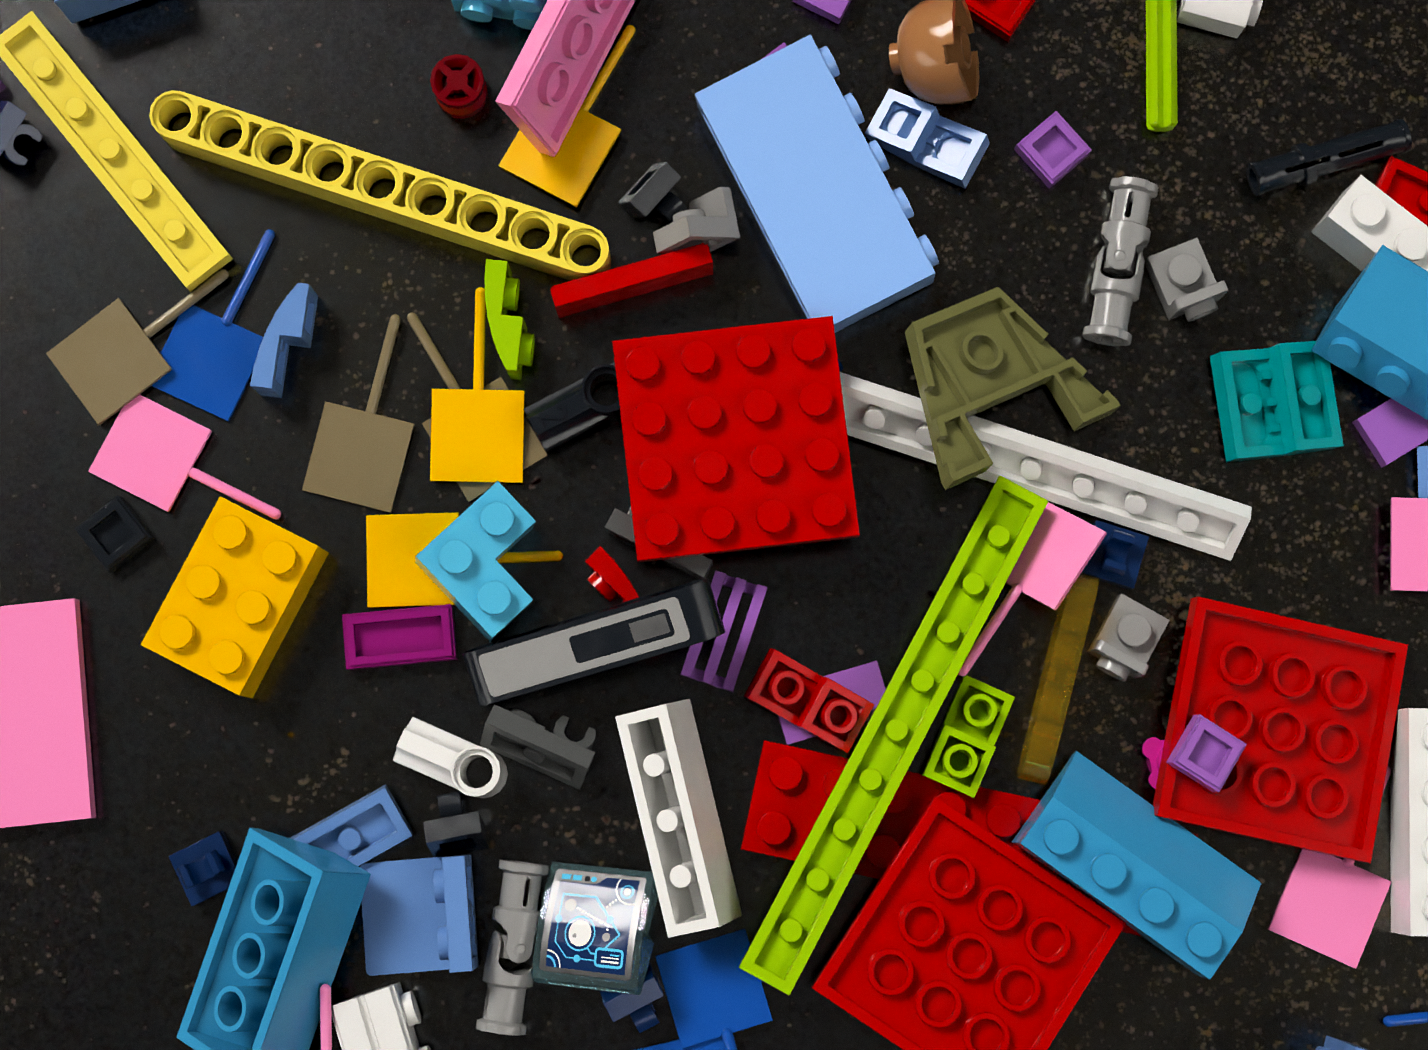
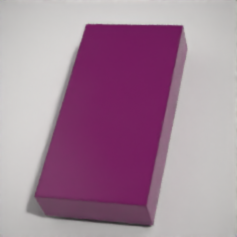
[342,604,458,670]

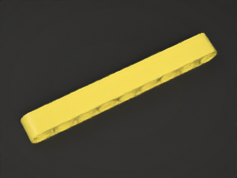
[149,90,611,281]

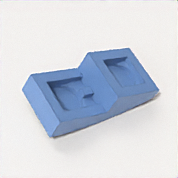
[864,88,990,189]
[250,283,318,398]

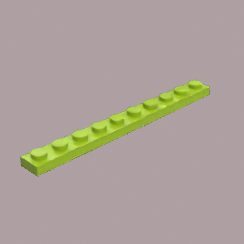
[738,475,1048,995]

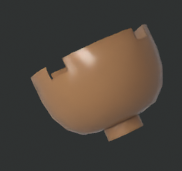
[889,0,979,105]

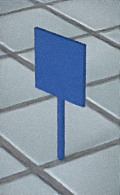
[152,229,275,422]
[655,929,773,1050]

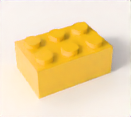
[141,496,329,698]

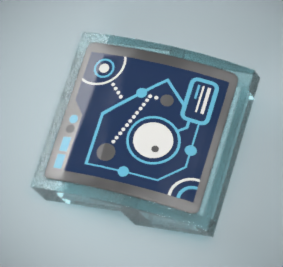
[532,862,658,995]

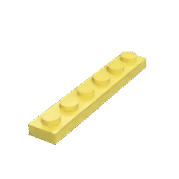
[0,11,233,292]

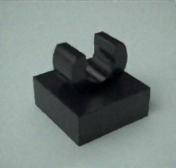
[618,162,687,224]
[423,791,490,857]

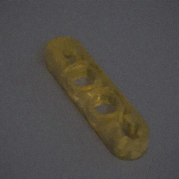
[1017,573,1099,785]

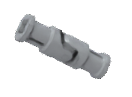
[1082,176,1159,346]
[476,859,549,1036]

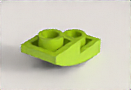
[484,259,535,380]
[922,675,1015,798]

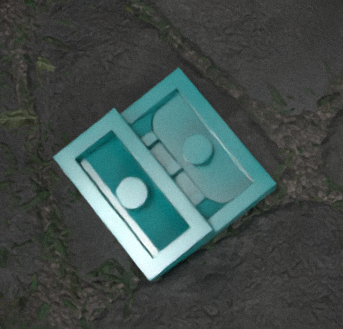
[1210,341,1344,462]

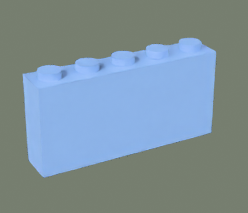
[695,34,939,333]

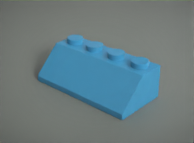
[1311,245,1428,420]
[1012,751,1261,980]
[176,828,371,1050]

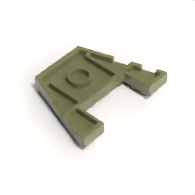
[905,287,1121,490]

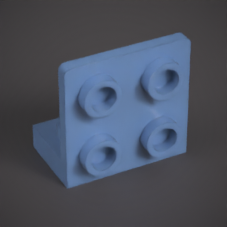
[360,854,479,976]

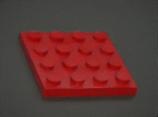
[612,316,860,563]
[1153,596,1408,863]
[811,797,1126,1050]

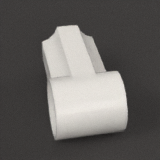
[393,717,508,799]

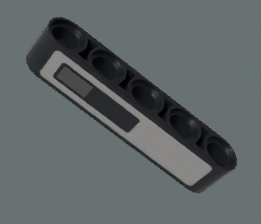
[462,578,726,706]

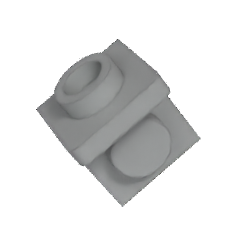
[653,187,740,253]
[1144,238,1229,322]
[1087,593,1170,682]

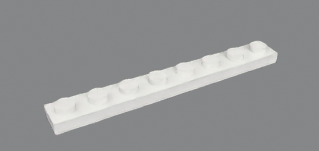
[840,372,1252,561]

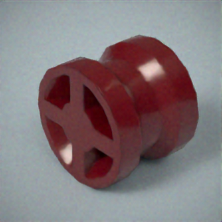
[430,54,488,119]

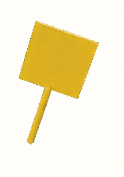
[498,25,635,208]
[430,287,525,483]
[366,512,563,608]

